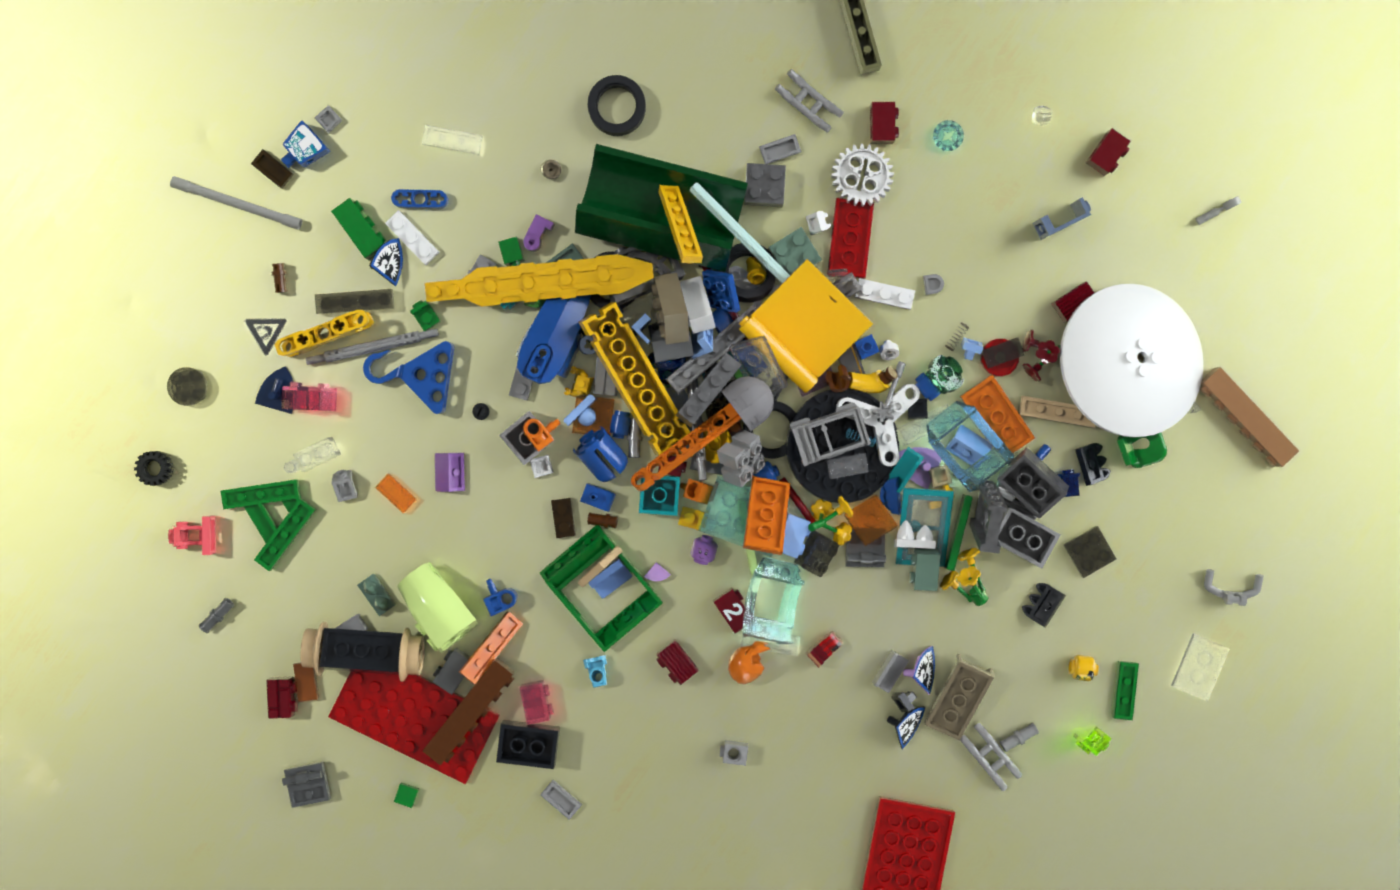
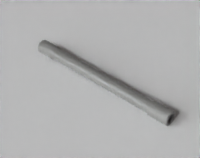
[170,176,302,230]

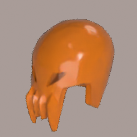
[728,641,770,684]

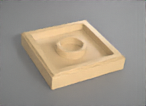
[578,546,623,588]

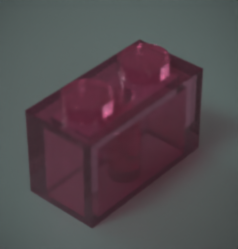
[520,680,554,725]

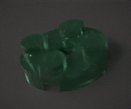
[926,355,964,394]

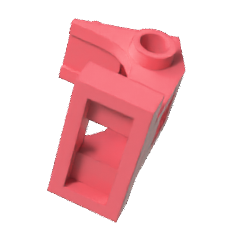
[168,515,216,555]

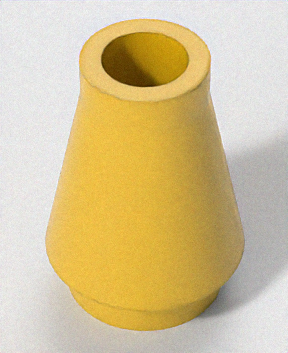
[746,257,766,285]

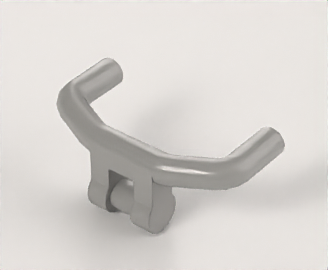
[1204,569,1264,606]

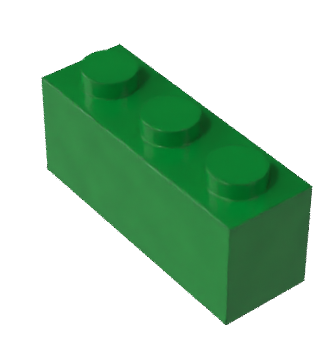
[331,198,387,260]

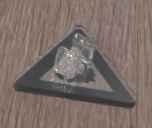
[244,318,287,356]

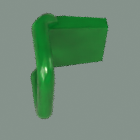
[1117,432,1167,468]

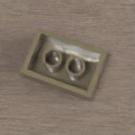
[651,273,689,345]

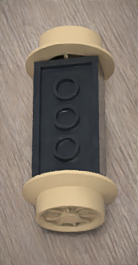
[300,622,425,682]

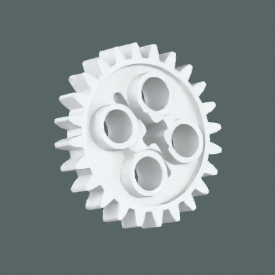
[831,144,894,207]

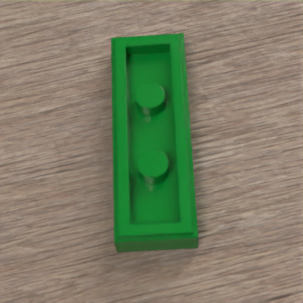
[1112,661,1139,721]

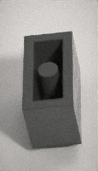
[433,648,470,695]

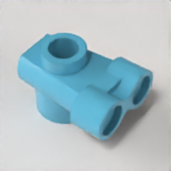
[583,655,607,688]

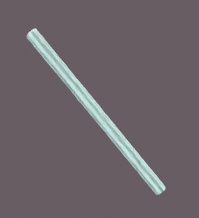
[690,183,790,283]

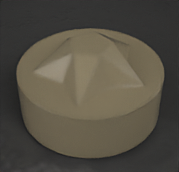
[541,160,561,179]

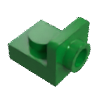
[410,300,441,331]

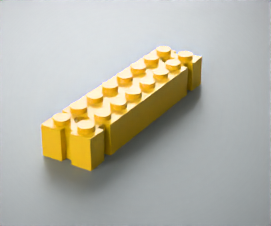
[578,302,690,456]

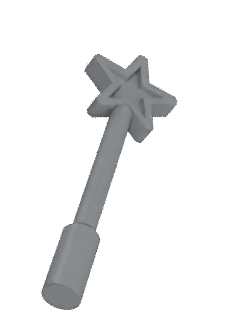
[873,361,906,423]

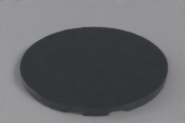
[786,388,899,503]

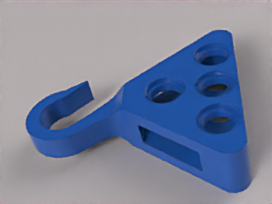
[363,341,454,414]

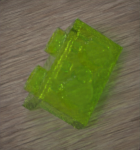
[1073,727,1111,756]

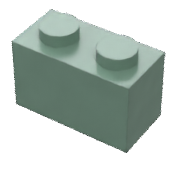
[909,548,940,591]

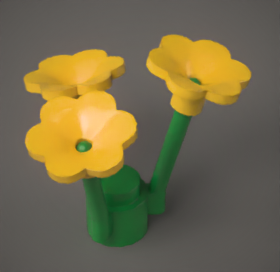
[940,548,989,606]

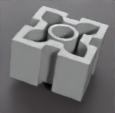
[717,429,765,488]

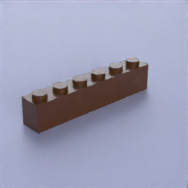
[423,658,515,766]

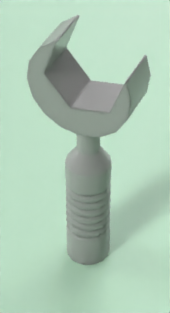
[1196,196,1242,225]

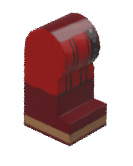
[805,631,843,668]

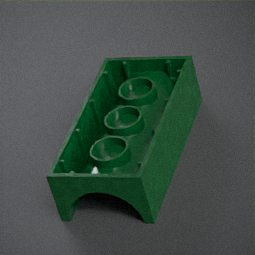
[575,144,748,272]

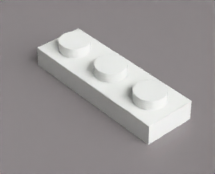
[385,210,440,265]
[854,278,915,310]

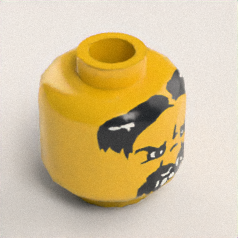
[1068,655,1099,681]

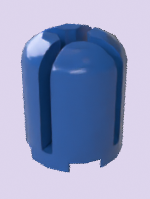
[573,426,628,482]

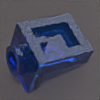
[1057,469,1080,497]

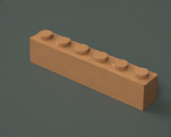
[1200,367,1299,467]

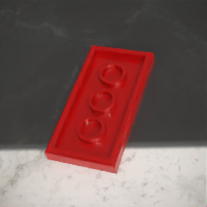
[827,198,874,279]

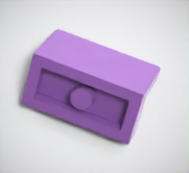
[435,453,465,492]

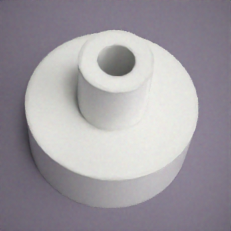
[879,340,899,360]

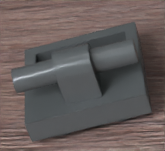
[845,528,886,567]
[282,761,331,808]

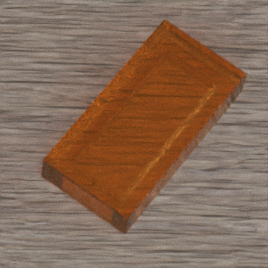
[375,473,417,513]

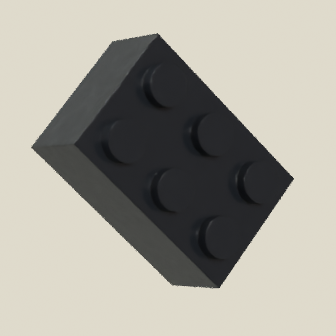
[496,720,560,769]

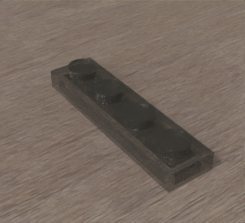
[315,289,394,314]

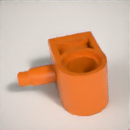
[523,419,560,452]
[680,479,717,506]

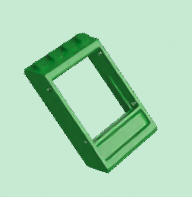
[540,525,663,652]

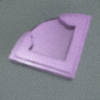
[644,562,671,581]

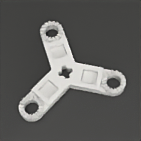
[836,384,920,467]

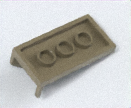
[925,654,994,741]

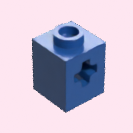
[854,334,880,360]

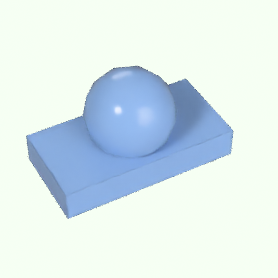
[564,394,597,426]

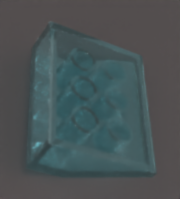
[698,475,790,557]

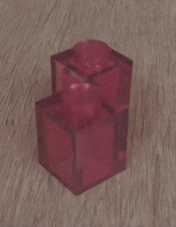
[282,382,337,411]

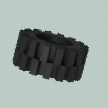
[134,451,174,486]

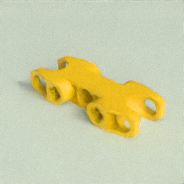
[274,310,374,357]

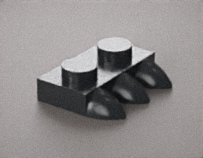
[1075,443,1111,486]
[1022,583,1066,628]

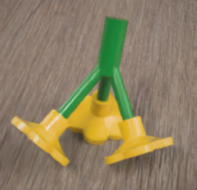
[808,496,854,546]

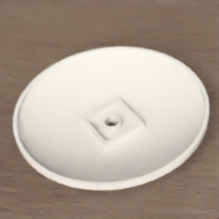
[1060,284,1203,437]

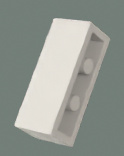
[680,276,716,334]

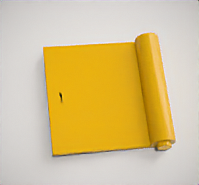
[738,259,873,393]

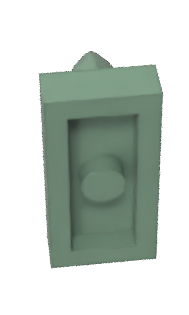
[357,574,396,616]

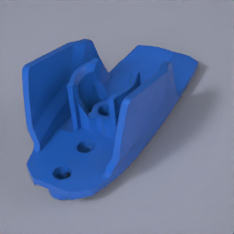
[516,295,592,384]

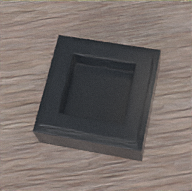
[908,398,928,419]

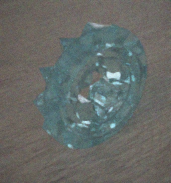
[933,120,964,151]

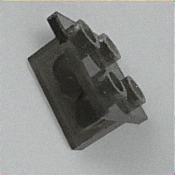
[794,530,840,577]

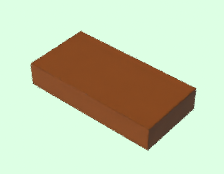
[293,662,319,702]

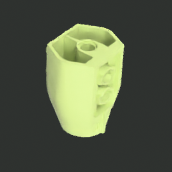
[397,562,478,653]

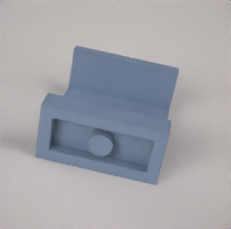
[1033,197,1091,240]

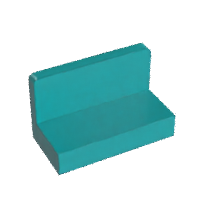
[889,447,925,494]

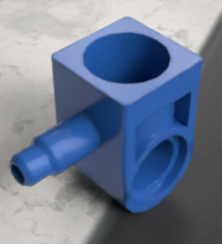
[580,483,616,512]
[483,579,518,616]

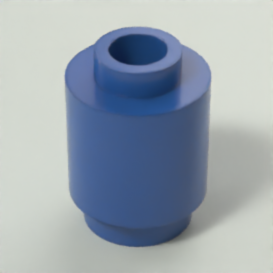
[914,372,942,401]
[609,410,631,439]

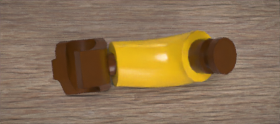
[825,364,898,393]

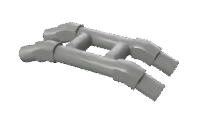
[775,69,844,133]
[960,722,1022,791]

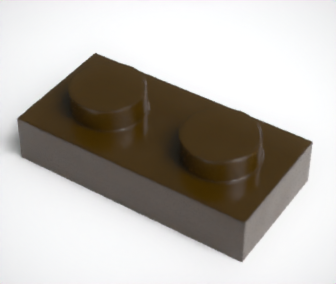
[551,498,576,538]

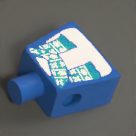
[281,121,330,168]

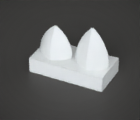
[894,520,936,549]

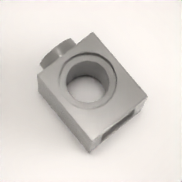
[719,740,748,766]

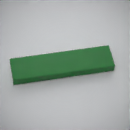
[944,494,973,571]

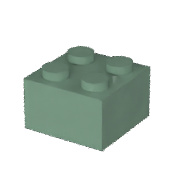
[768,227,822,275]

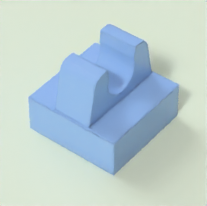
[961,337,983,361]

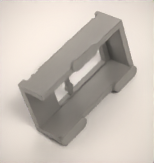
[790,402,871,466]

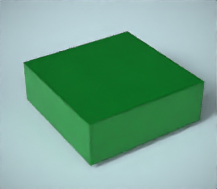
[394,783,419,808]

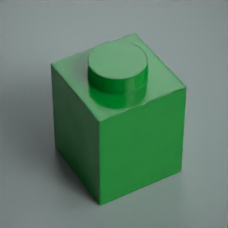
[498,237,525,266]

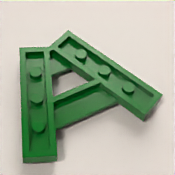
[220,479,316,571]

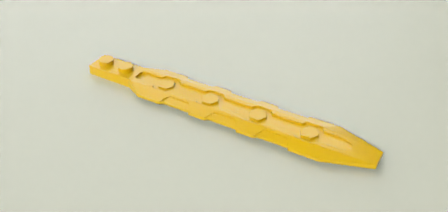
[425,254,654,307]

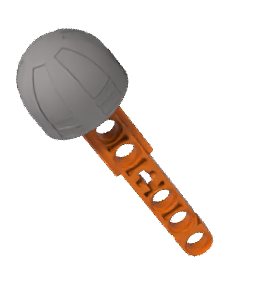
[631,376,774,491]

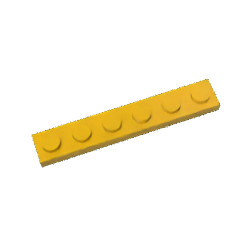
[658,185,703,264]

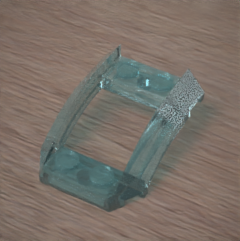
[926,401,1015,492]
[743,557,805,644]

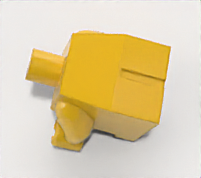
[564,366,595,397]

